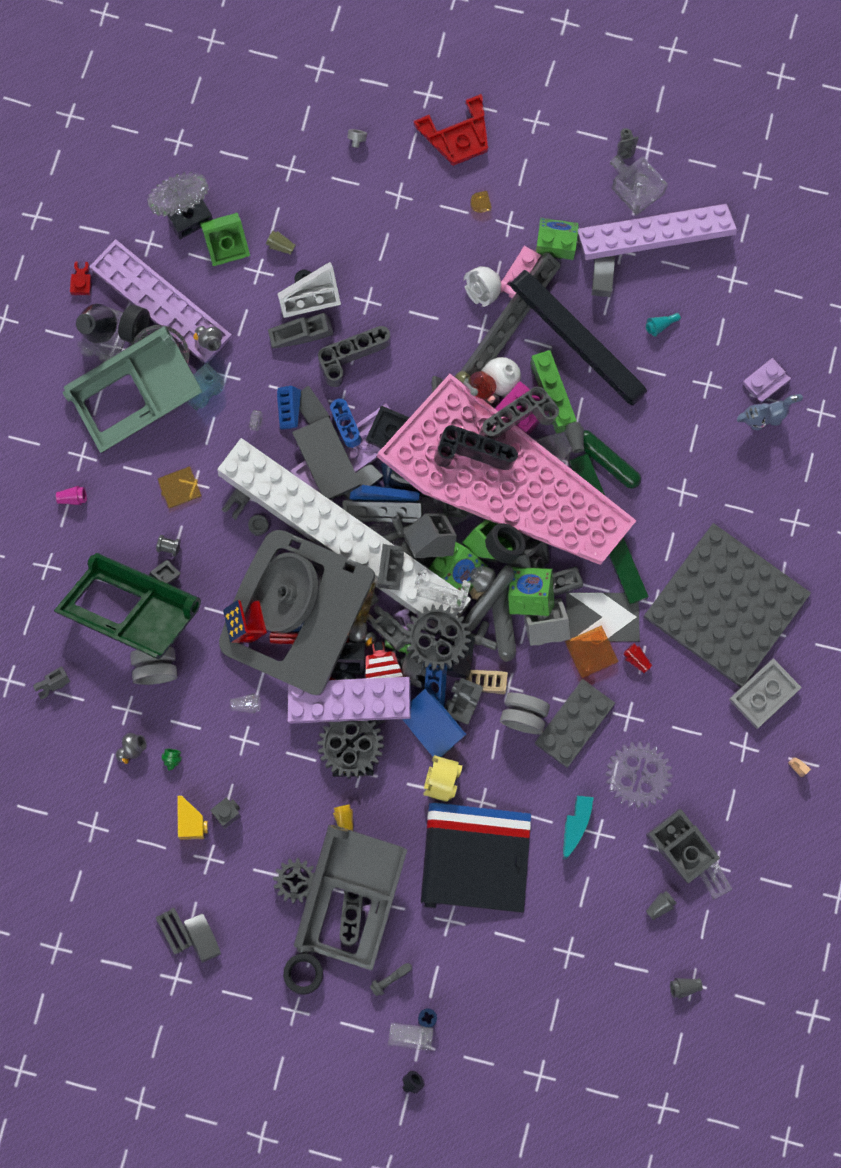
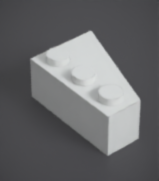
[278,262,341,318]

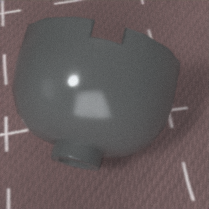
[400,651,426,689]

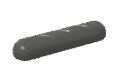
[461,565,515,632]
[492,588,516,662]

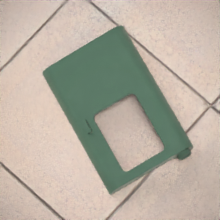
[63,326,202,453]

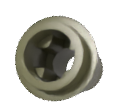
[266,230,296,255]

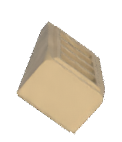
[466,670,508,694]

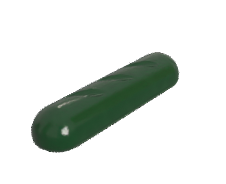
[584,430,642,489]

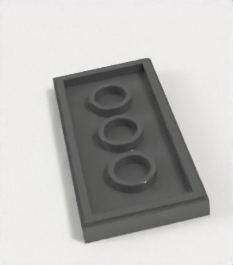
[292,417,361,500]

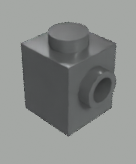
[210,797,241,829]

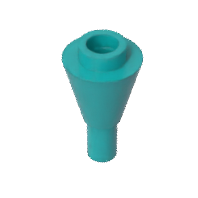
[645,313,681,336]

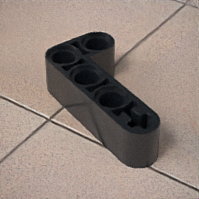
[434,425,518,470]

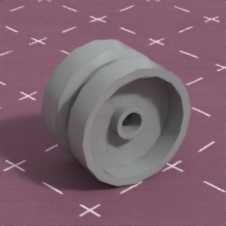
[130,647,178,685]
[500,692,550,735]

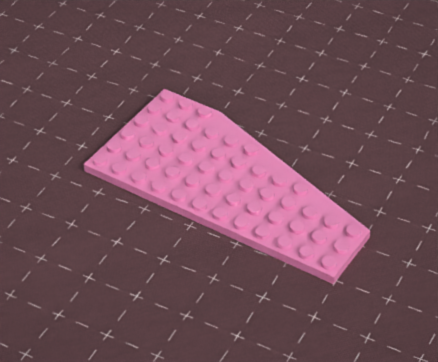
[376,374,636,565]

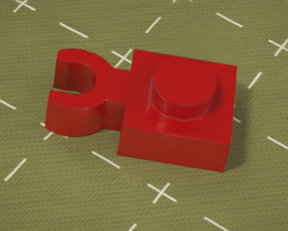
[70,261,91,296]

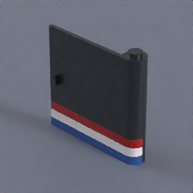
[420,803,531,913]

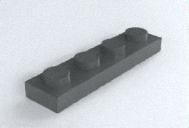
[343,500,423,523]

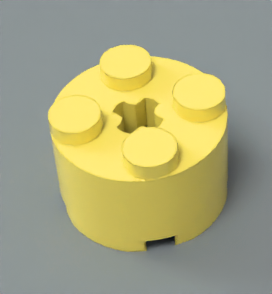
[423,755,462,802]

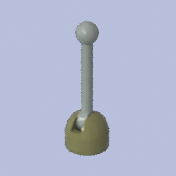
[455,371,478,396]

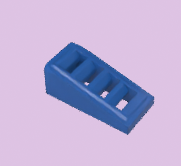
[277,386,301,430]

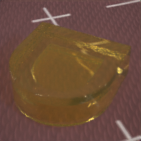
[470,191,492,213]

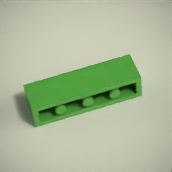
[530,350,577,434]

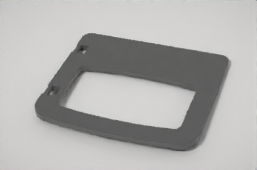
[219,530,375,696]

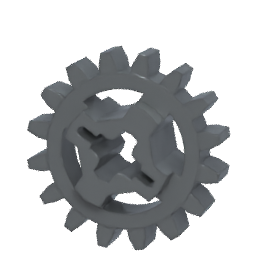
[273,858,314,904]

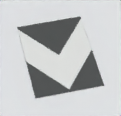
[566,593,640,642]

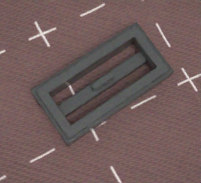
[155,908,193,955]

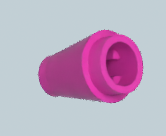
[56,486,87,505]

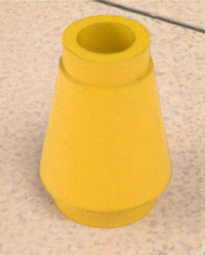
[333,804,353,831]

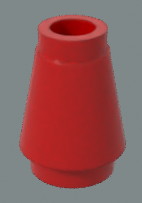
[623,643,652,673]

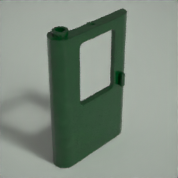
[54,553,201,659]

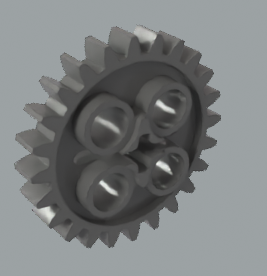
[404,604,471,671]
[317,720,384,779]

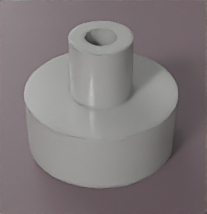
[347,129,367,148]

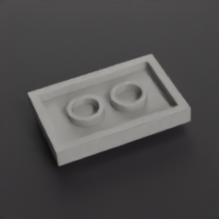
[729,658,802,729]

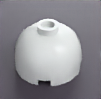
[464,266,501,307]
[481,357,521,398]

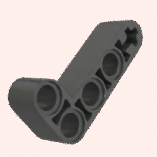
[318,326,390,387]
[479,387,559,440]
[340,890,363,947]

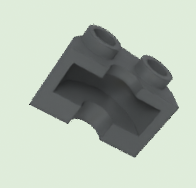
[444,678,483,725]

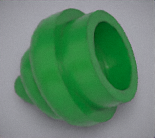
[161,749,182,771]

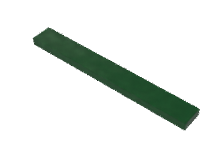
[569,454,649,605]

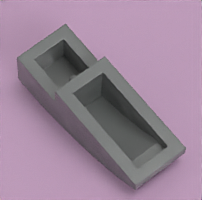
[591,255,615,297]
[268,313,334,348]

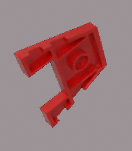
[413,94,488,166]

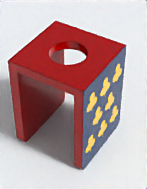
[223,600,267,643]

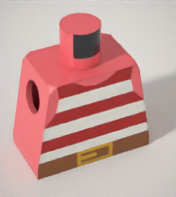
[366,642,403,679]

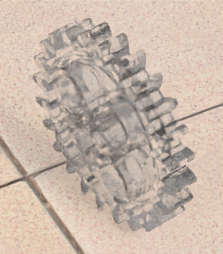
[147,172,209,217]
[605,741,673,809]

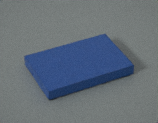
[350,485,419,501]
[402,688,467,757]

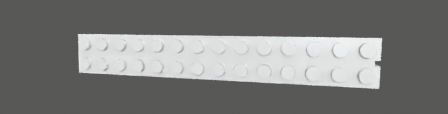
[217,438,471,634]

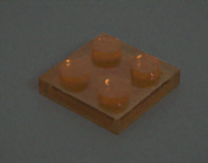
[565,625,619,679]

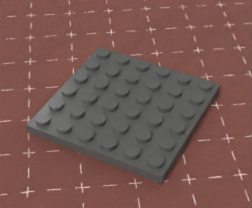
[643,523,811,688]

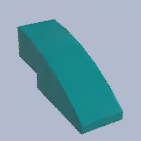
[562,796,594,859]

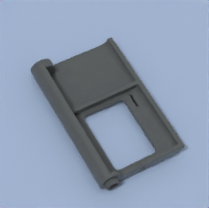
[294,825,407,971]

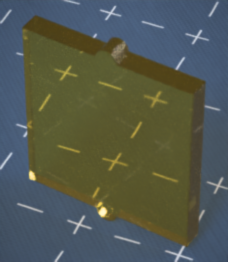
[158,466,202,509]

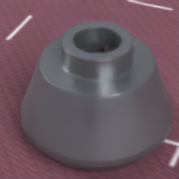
[469,566,495,592]

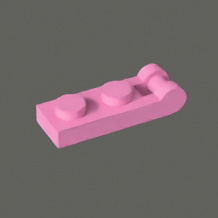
[501,246,541,298]

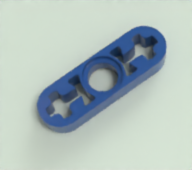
[330,399,362,448]
[425,665,447,707]

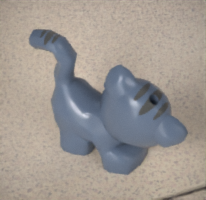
[737,394,803,431]

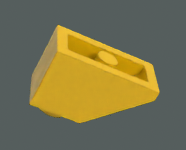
[178,795,208,840]

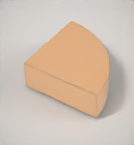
[788,757,811,777]

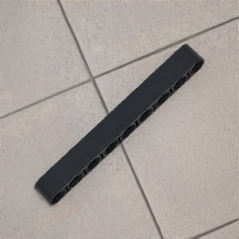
[510,270,647,406]

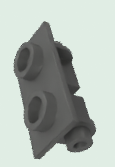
[616,128,639,159]

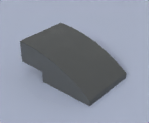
[646,809,720,884]

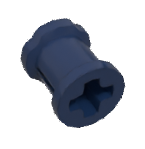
[418,1008,437,1029]

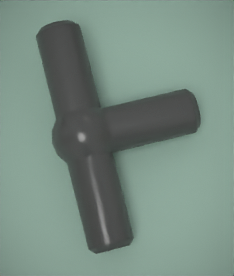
[382,515,413,542]
[467,621,497,650]

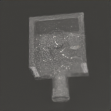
[610,155,668,216]

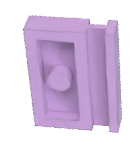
[742,358,791,404]

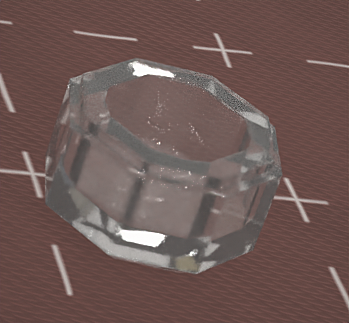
[249,410,263,431]

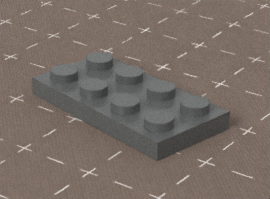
[535,679,615,768]

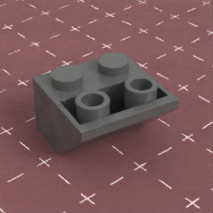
[403,513,457,558]

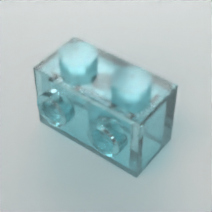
[187,363,224,411]

